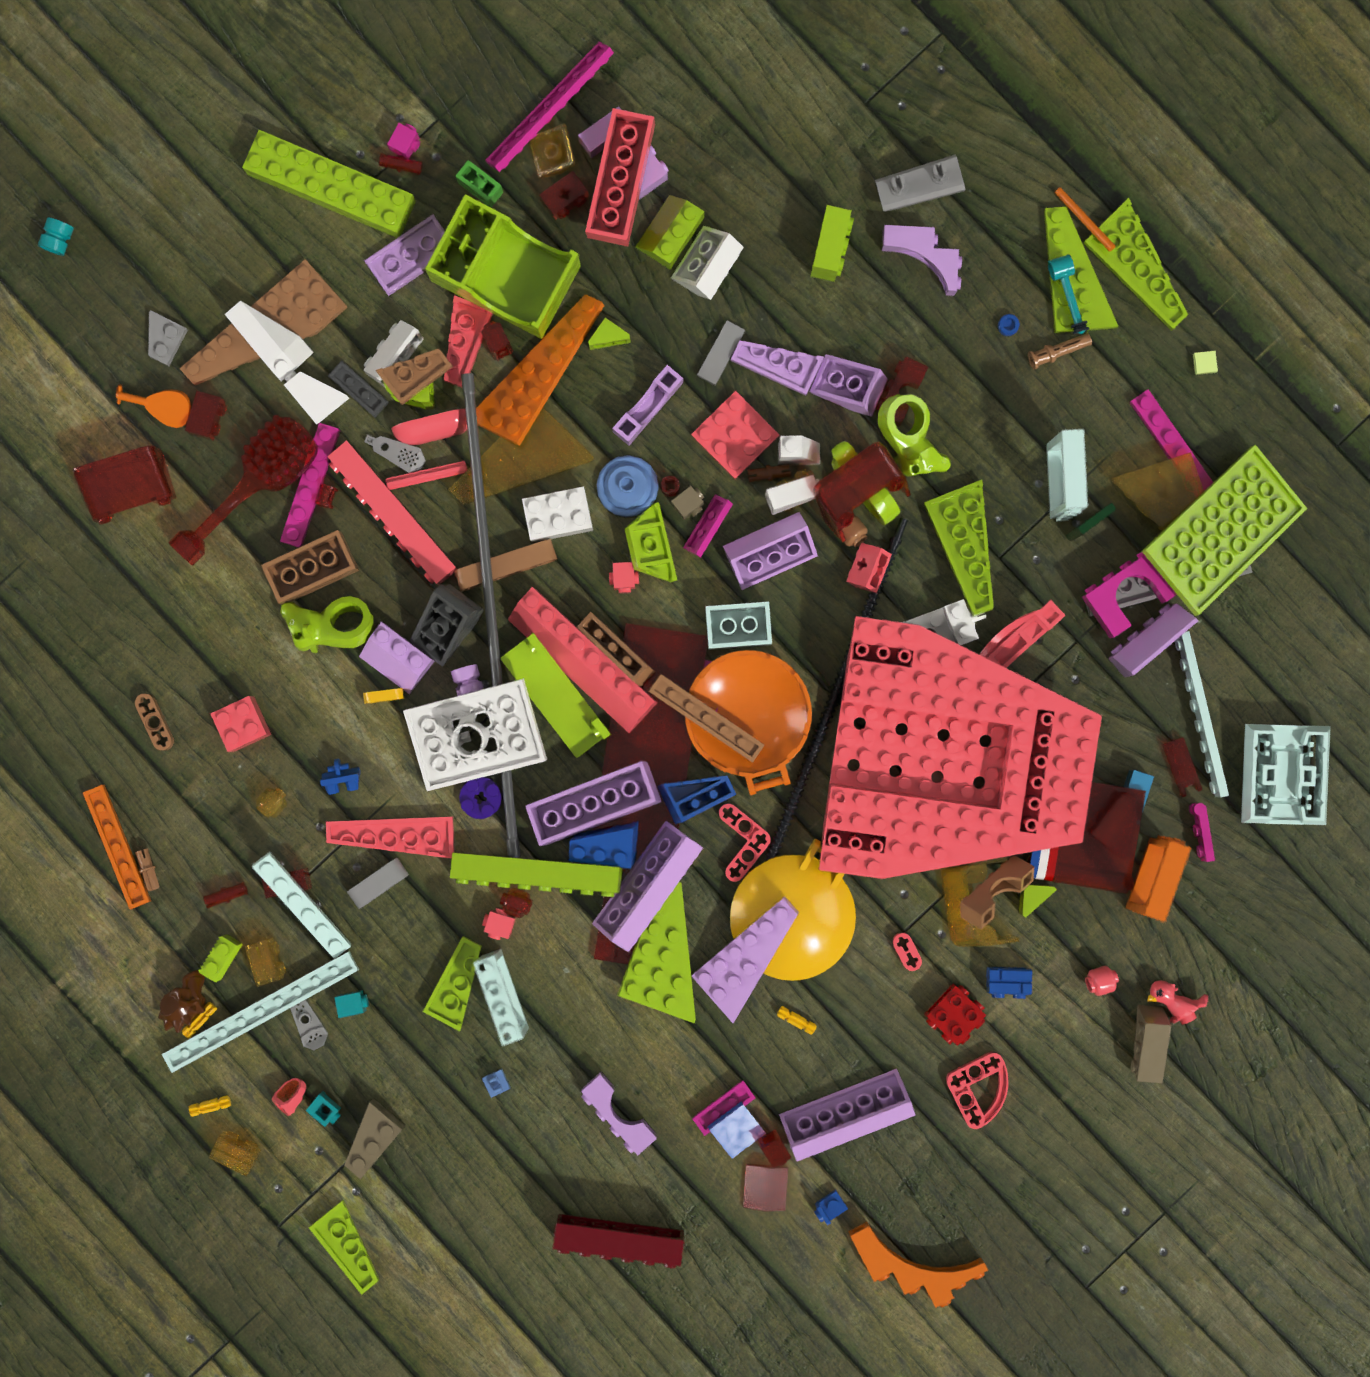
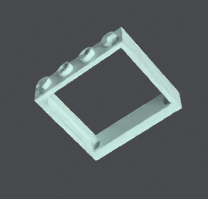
[1046,429,1087,522]
[474,949,529,1046]

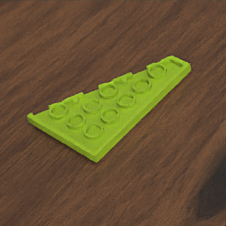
[617,882,696,1023]

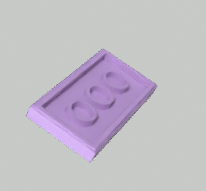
[364,214,445,296]

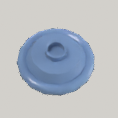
[596,455,659,517]

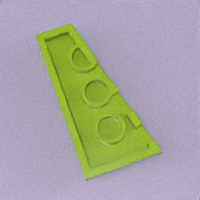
[423,936,482,1031]

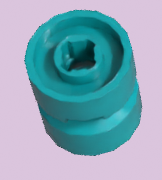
[37,217,74,256]

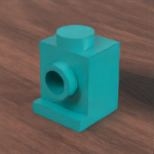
[306,1091,341,1127]

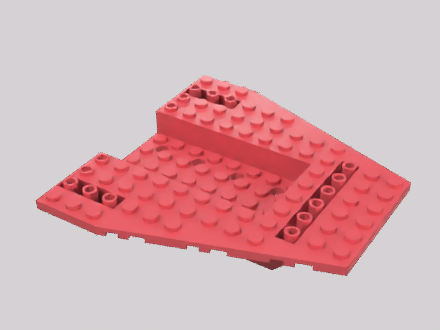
[819,616,1102,879]

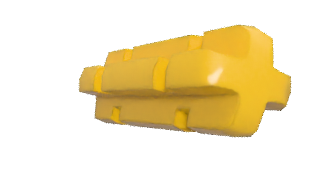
[182,1002,217,1039]
[777,1006,817,1035]
[189,1095,231,1117]

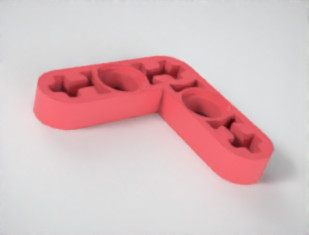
[719,803,771,882]

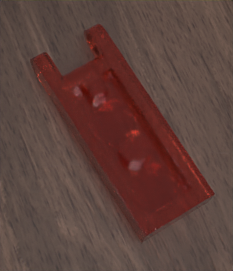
[1162,737,1202,798]

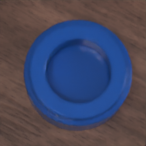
[998,314,1020,336]

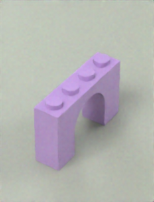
[578,106,668,199]

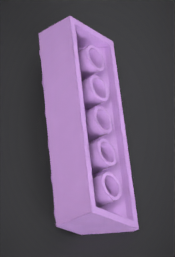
[592,821,703,952]
[779,1069,915,1161]

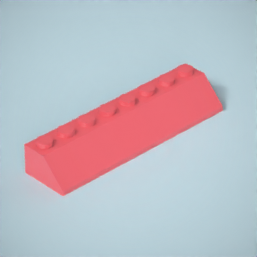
[508,587,658,733]

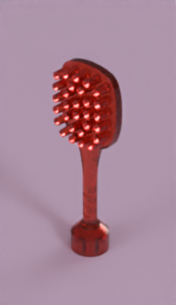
[168,415,318,566]

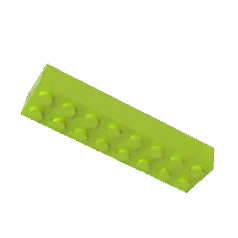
[242,130,416,238]

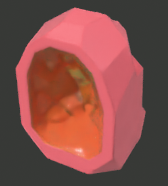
[271,1078,306,1116]

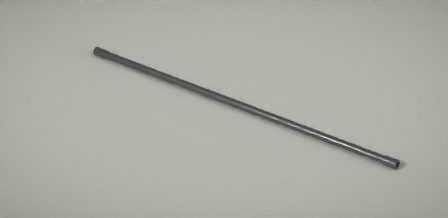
[461,373,521,858]

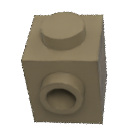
[671,486,704,520]

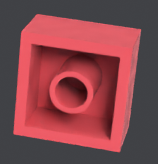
[210,696,271,752]

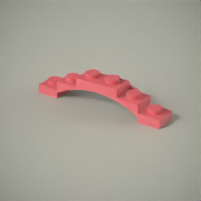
[979,599,1066,668]

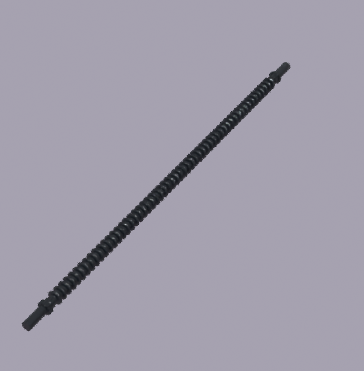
[765,518,908,862]

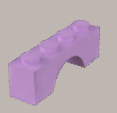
[612,365,683,446]
[581,1072,657,1155]

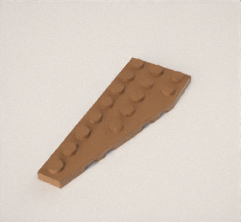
[180,259,348,386]

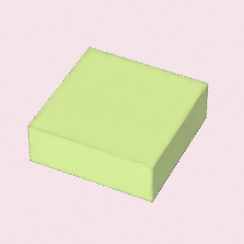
[1193,351,1218,375]

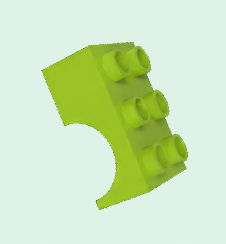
[425,194,581,339]

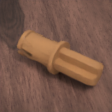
[135,848,159,891]

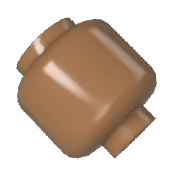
[837,516,868,547]

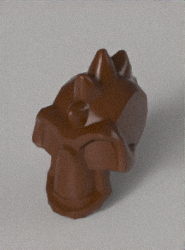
[158,970,206,1033]

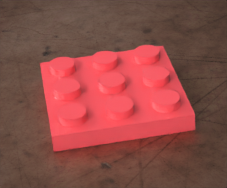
[691,391,780,479]

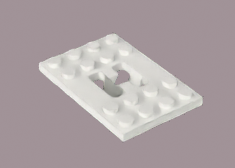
[403,678,547,791]

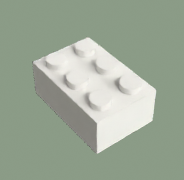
[522,487,593,543]

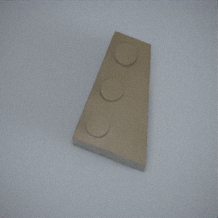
[1131,1005,1171,1083]
[344,1098,405,1179]

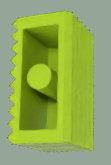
[199,934,243,982]

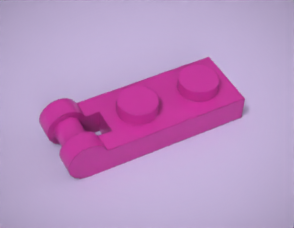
[1189,803,1215,862]

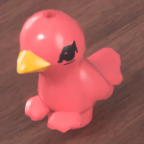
[1147,980,1208,1025]

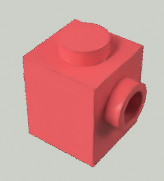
[609,562,639,593]
[482,908,516,940]

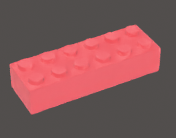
[585,108,655,246]

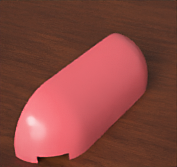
[391,408,467,446]

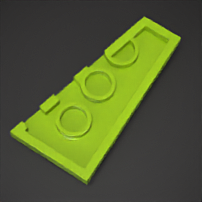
[309,1200,379,1295]

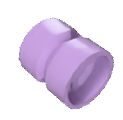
[451,664,484,696]

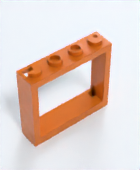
[1125,835,1191,922]

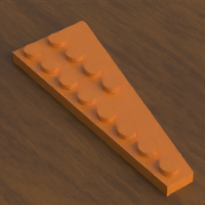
[476,294,604,446]

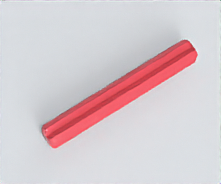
[385,461,468,490]

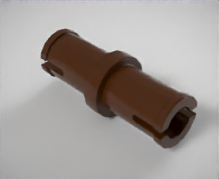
[747,464,791,483]

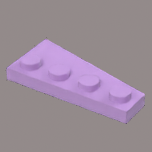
[731,340,824,396]

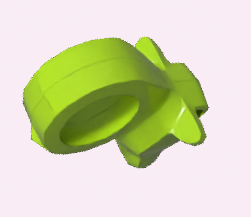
[878,394,951,477]
[831,441,900,526]
[280,596,374,653]

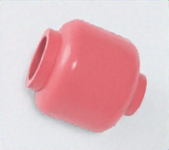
[1085,966,1119,996]

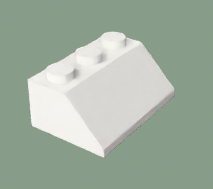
[671,226,744,300]
[364,320,423,387]

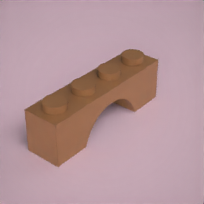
[960,855,1034,929]

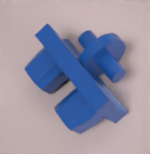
[320,758,361,795]

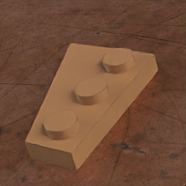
[375,349,453,405]

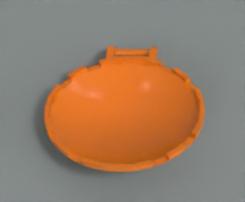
[685,650,812,795]

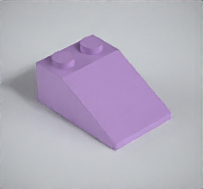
[810,354,888,417]

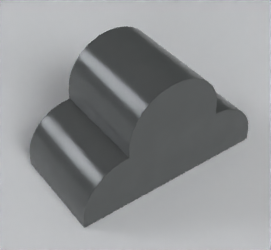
[409,584,484,667]

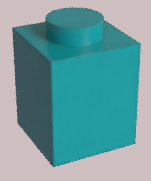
[334,990,369,1018]

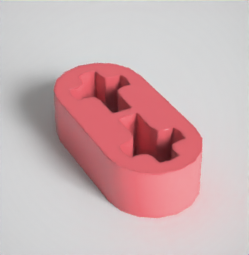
[892,932,922,971]

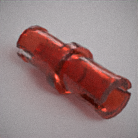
[379,153,423,175]
[203,882,248,909]

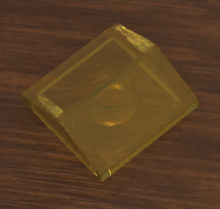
[530,124,575,178]

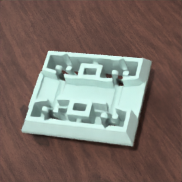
[1241,724,1330,825]

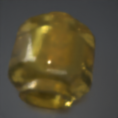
[256,787,287,819]

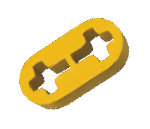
[363,688,404,704]

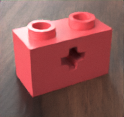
[846,543,892,593]

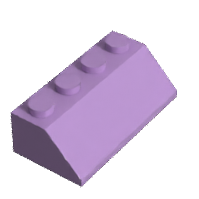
[723,512,818,590]
[1108,603,1198,677]

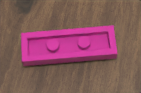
[683,495,733,557]
[692,1080,756,1136]

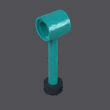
[1048,254,1089,335]

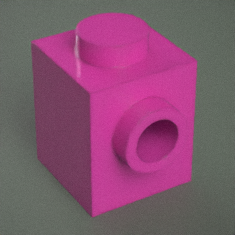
[387,123,420,160]

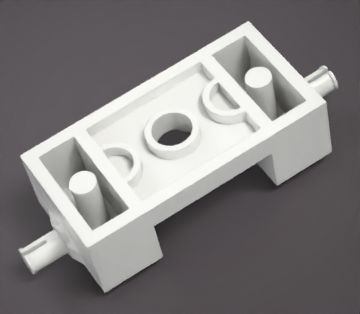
[901,599,986,646]

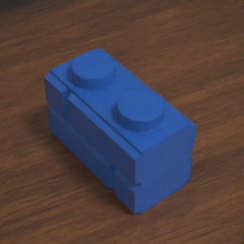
[986,967,1032,999]

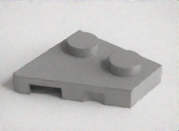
[148,310,188,366]

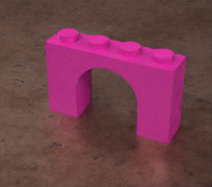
[1081,551,1177,639]

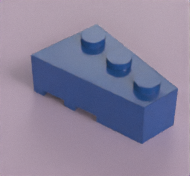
[657,776,736,824]
[569,821,639,869]

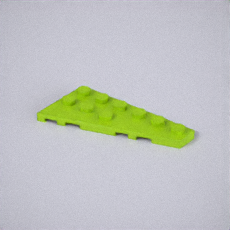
[1083,198,1188,331]
[1044,207,1119,333]
[924,480,994,617]

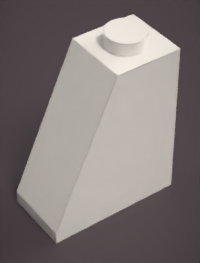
[284,371,349,425]
[778,436,820,465]
[765,475,822,515]

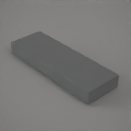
[328,360,389,418]

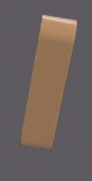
[454,539,557,591]

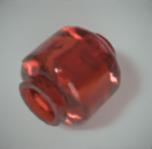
[500,888,533,918]

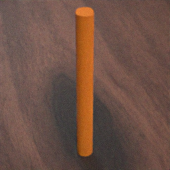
[1055,187,1116,252]

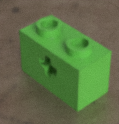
[455,160,503,208]

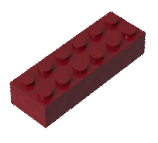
[553,1214,684,1268]

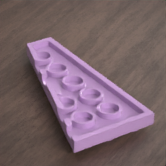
[692,897,799,1023]

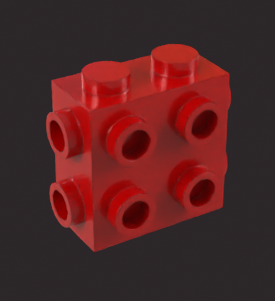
[924,984,986,1046]

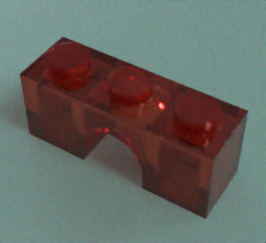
[876,356,928,427]

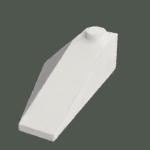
[225,301,313,381]

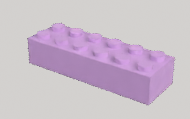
[525,761,662,846]

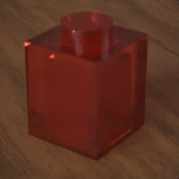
[757,1129,791,1169]

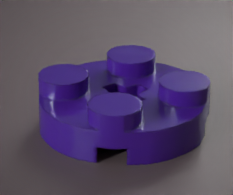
[459,777,502,819]

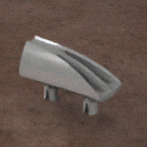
[875,154,965,212]

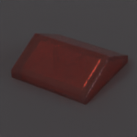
[743,1164,788,1211]

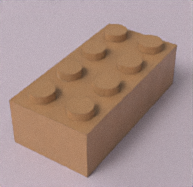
[261,530,360,605]

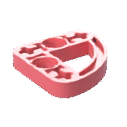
[946,1052,1008,1129]

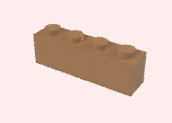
[577,612,655,687]

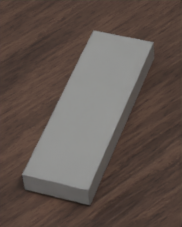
[697,321,745,386]

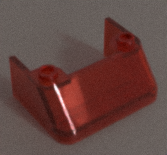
[813,442,911,542]

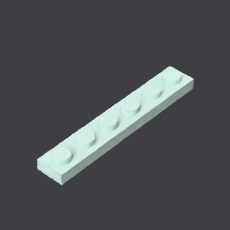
[252,852,351,959]

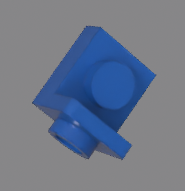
[814,1190,848,1225]

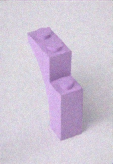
[882,225,962,296]

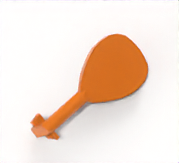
[116,384,191,428]

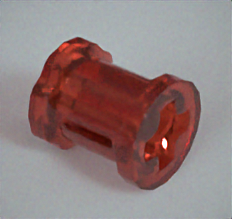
[661,475,680,497]
[314,484,338,509]

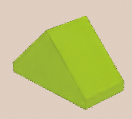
[588,318,631,350]
[1019,884,1057,918]

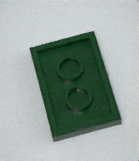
[1066,503,1116,542]

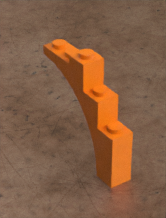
[848,1222,988,1308]

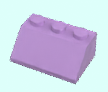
[359,622,435,694]

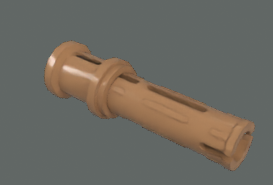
[1028,333,1092,370]

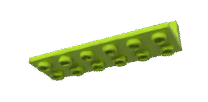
[501,633,611,758]

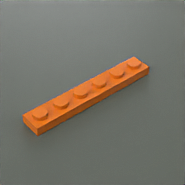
[83,785,151,910]

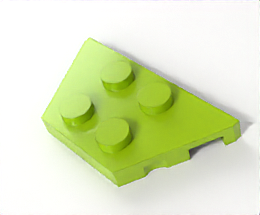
[624,502,677,582]

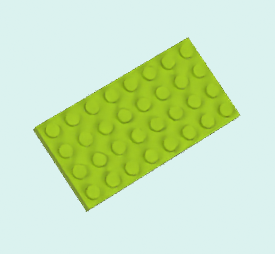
[1142,445,1307,616]

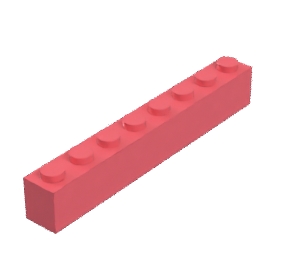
[327,440,457,585]

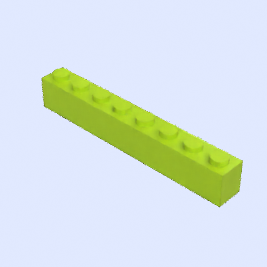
[450,853,622,897]

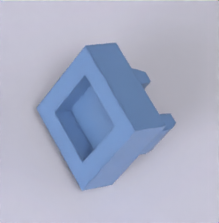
[482,1069,511,1098]

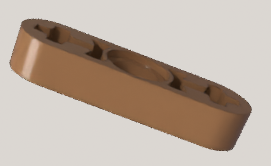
[135,694,174,750]

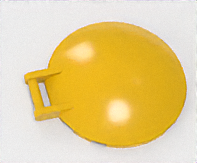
[730,838,856,981]

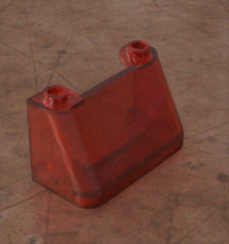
[73,445,176,524]

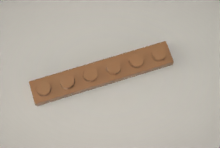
[648,673,765,762]

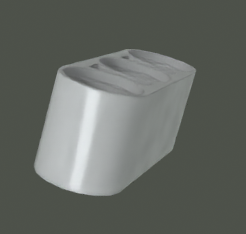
[347,858,409,909]

